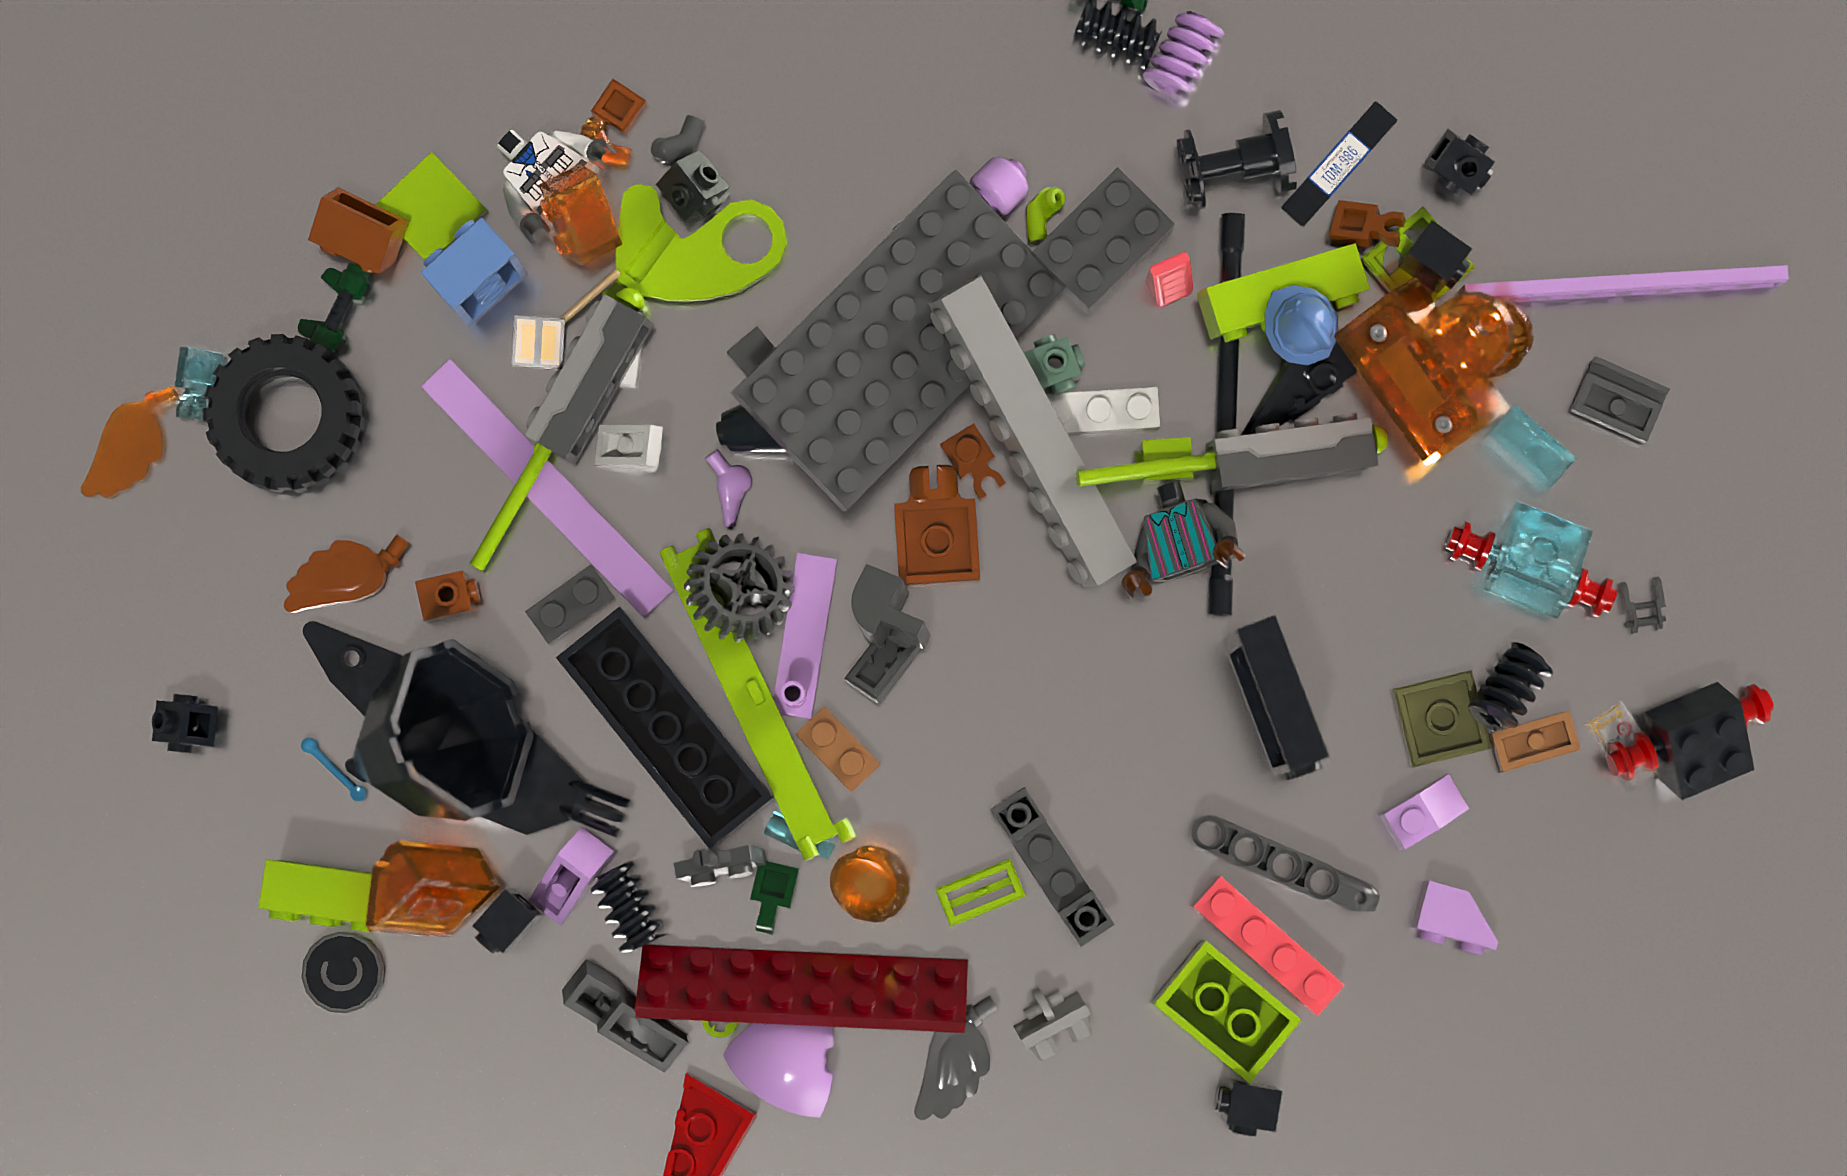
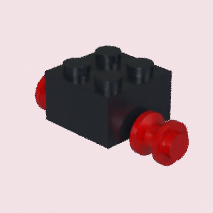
[1606,682,1774,800]

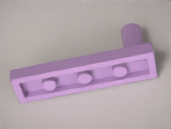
[773,553,837,719]

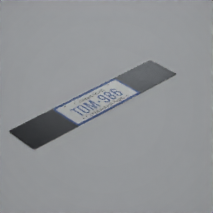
[1281,101,1397,227]

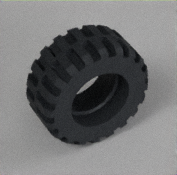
[203,334,365,493]

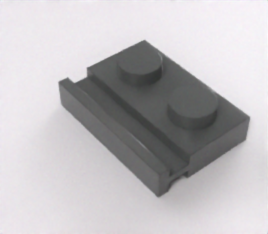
[1570,356,1670,444]

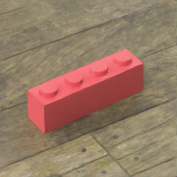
[1190,876,1344,1016]

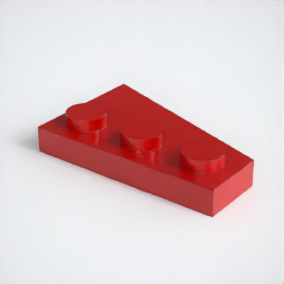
[663,1073,757,1176]

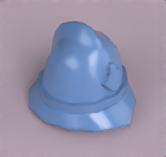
[1265,285,1339,365]

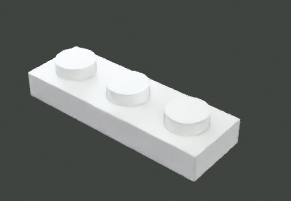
[1046,387,1160,434]

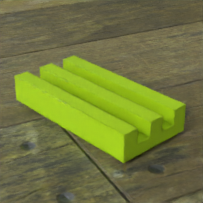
[935,858,1026,927]

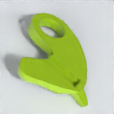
[602,184,787,302]

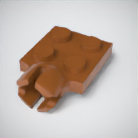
[894,465,980,584]

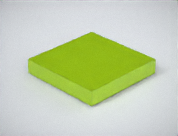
[375,152,488,260]

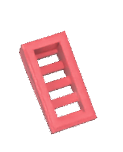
[1145,251,1193,308]

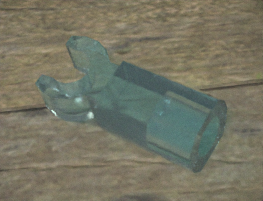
[763,811,835,860]

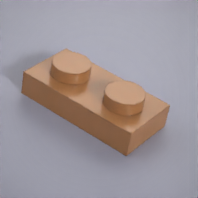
[795,706,881,793]
[1489,711,1581,773]

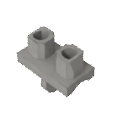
[1013,988,1092,1061]

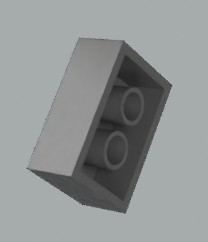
[1031,167,1175,316]

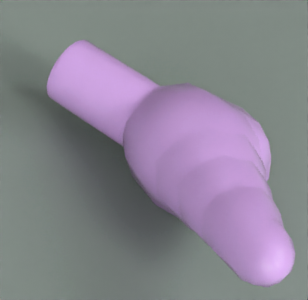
[705,449,752,528]

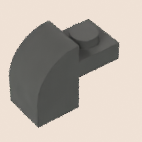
[851,564,931,650]

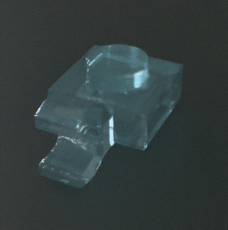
[175,347,223,420]

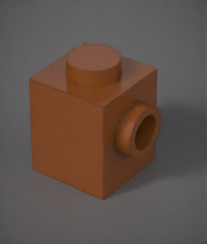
[415,570,480,623]

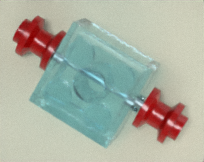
[1445,501,1617,619]

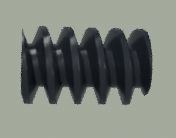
[1073,0,1162,70]
[1468,642,1553,732]
[590,860,666,953]

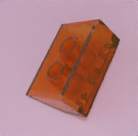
[365,840,501,938]

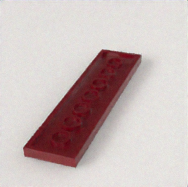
[635,945,968,1033]

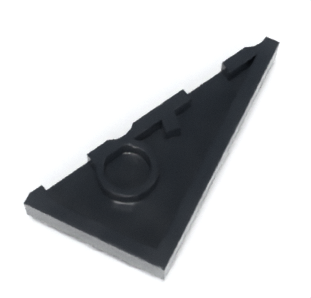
[1241,339,1375,436]

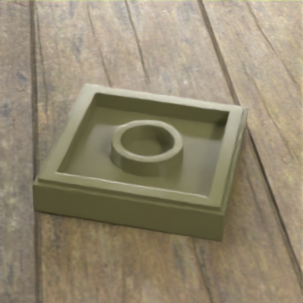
[1391,670,1492,768]

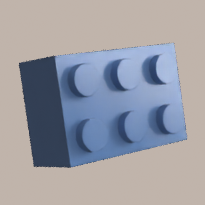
[420,217,528,327]

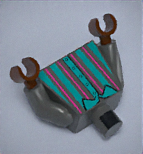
[1122,481,1245,598]

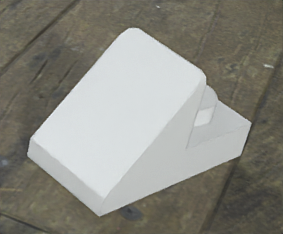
[594,425,663,472]

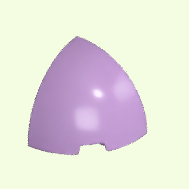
[723,1023,834,1117]

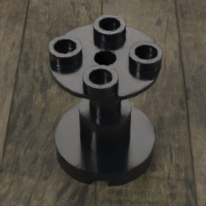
[1176,110,1297,209]

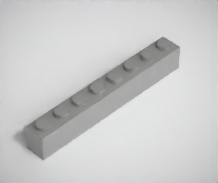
[928,276,1137,587]

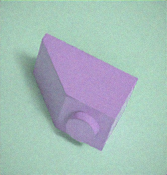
[1378,774,1469,850]
[528,827,614,925]

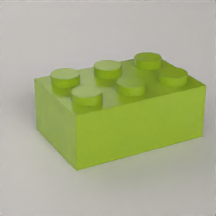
[258,859,400,933]
[1151,940,1302,1084]

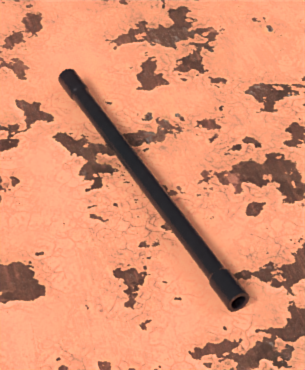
[1208,213,1245,616]

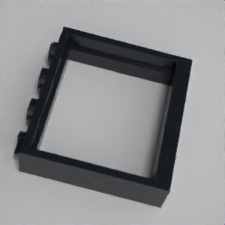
[1223,615,1330,780]

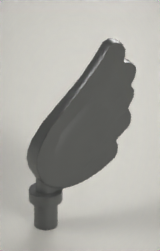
[914,996,998,1120]

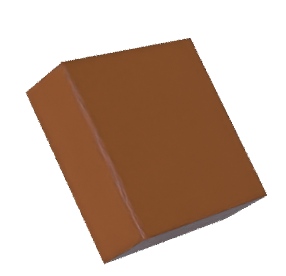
[591,79,647,136]

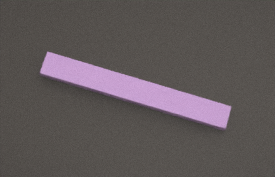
[1459,265,1789,306]
[421,359,674,618]

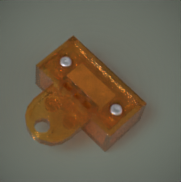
[1334,277,1515,468]

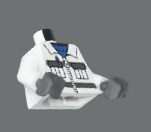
[497,130,616,244]

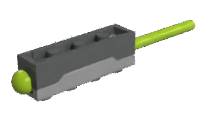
[469,288,654,571]
[1076,413,1388,492]

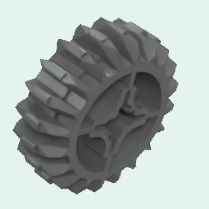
[684,533,794,643]

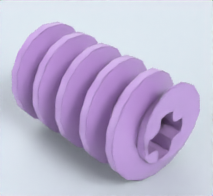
[1143,11,1225,102]

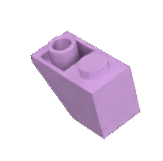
[1412,881,1498,955]

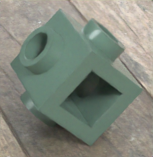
[1023,334,1086,396]

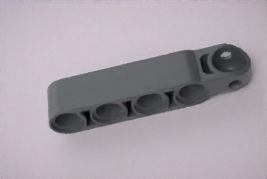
[1188,815,1380,912]

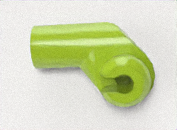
[1025,187,1065,244]

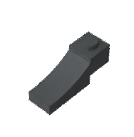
[562,959,688,1073]

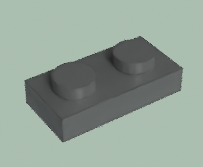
[525,564,615,645]

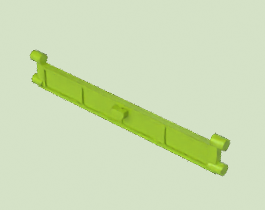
[659,528,857,861]

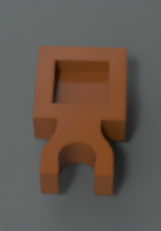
[1329,200,1406,248]
[940,423,1006,501]

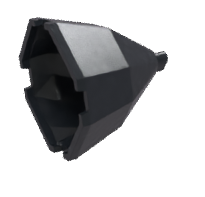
[345,639,534,821]

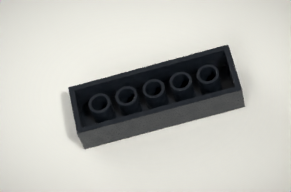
[556,606,775,849]

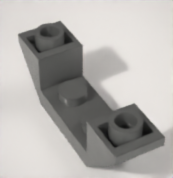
[990,787,1115,947]

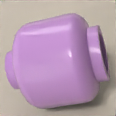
[969,157,1028,217]

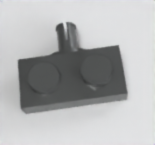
[673,845,766,887]

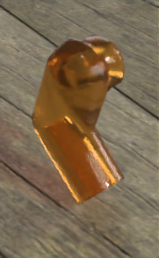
[581,117,632,168]

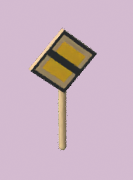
[511,269,620,369]

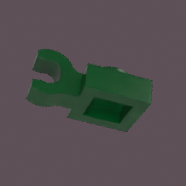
[750,861,800,935]

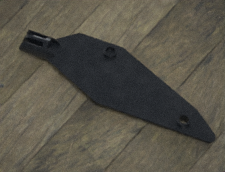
[303,621,631,838]

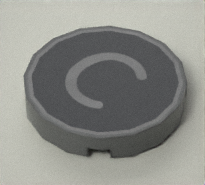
[301,932,385,1013]

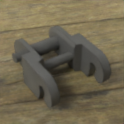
[1619,576,1666,633]

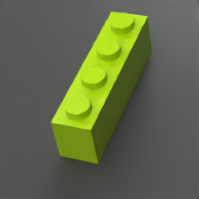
[1196,243,1370,343]

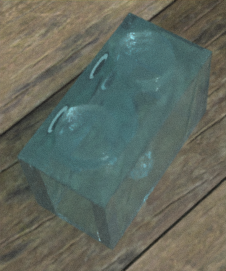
[1482,405,1577,494]

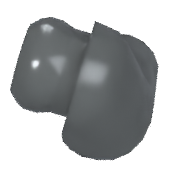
[651,115,705,163]

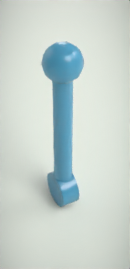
[301,737,367,801]

